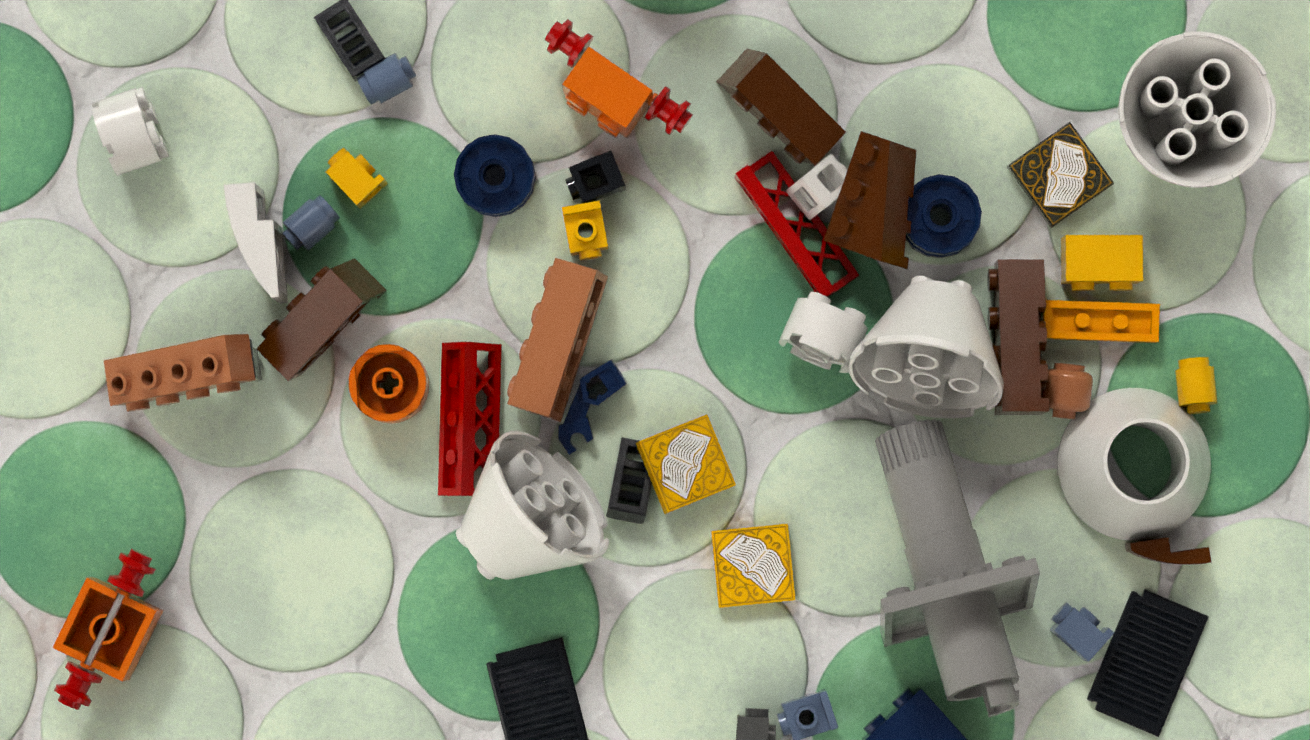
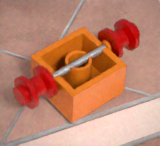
[545,19,693,138]
[52,549,164,710]

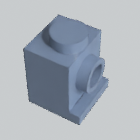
[1050,602,1114,662]
[777,689,838,740]

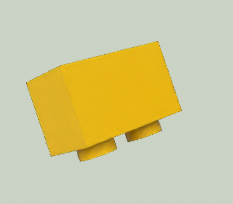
[1061,235,1143,291]

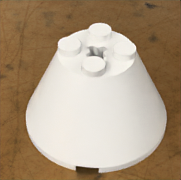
[1118,31,1276,188]
[849,276,1004,418]
[456,431,609,580]

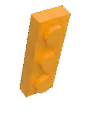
[1042,300,1160,343]

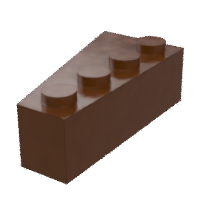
[987,259,1049,415]

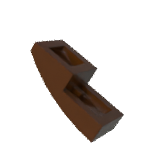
[1125,538,1212,565]

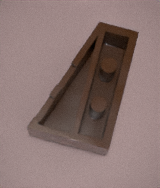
[716,48,846,166]
[823,131,916,269]
[256,258,387,381]

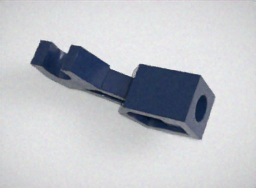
[558,359,628,455]

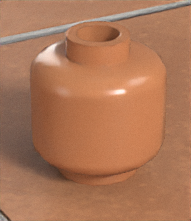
[1041,363,1093,419]

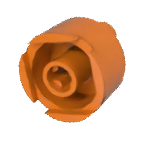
[349,344,429,424]

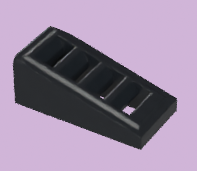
[314,0,385,81]
[606,437,652,524]

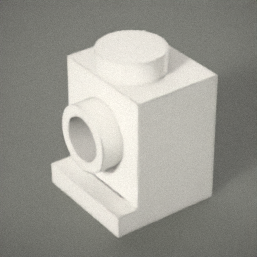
[786,154,847,220]

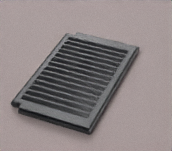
[1087,589,1209,737]
[486,637,589,740]

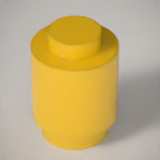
[1175,357,1217,414]

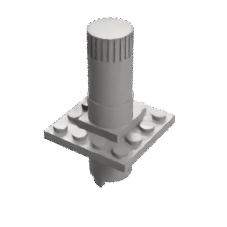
[875,419,1040,717]

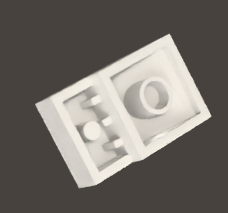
[224,182,288,304]

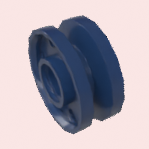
[454,134,536,217]
[906,174,982,259]

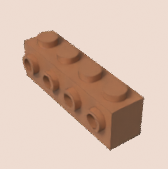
[507,258,608,422]
[103,334,255,412]

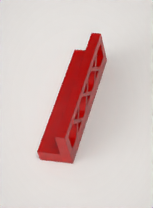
[734,151,859,297]
[438,341,502,496]

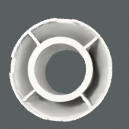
[1057,388,1211,541]

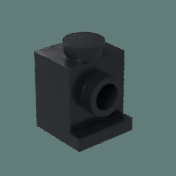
[565,150,626,203]

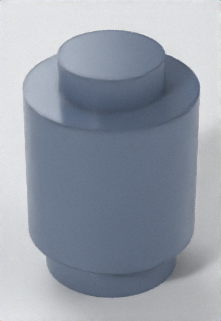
[357,53,416,105]
[282,195,340,251]

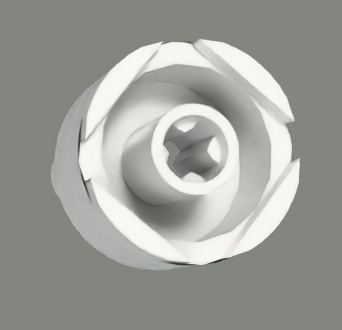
[91,87,169,176]
[779,291,868,373]

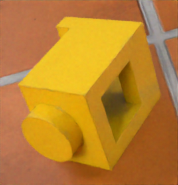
[326,148,388,209]
[562,200,608,261]

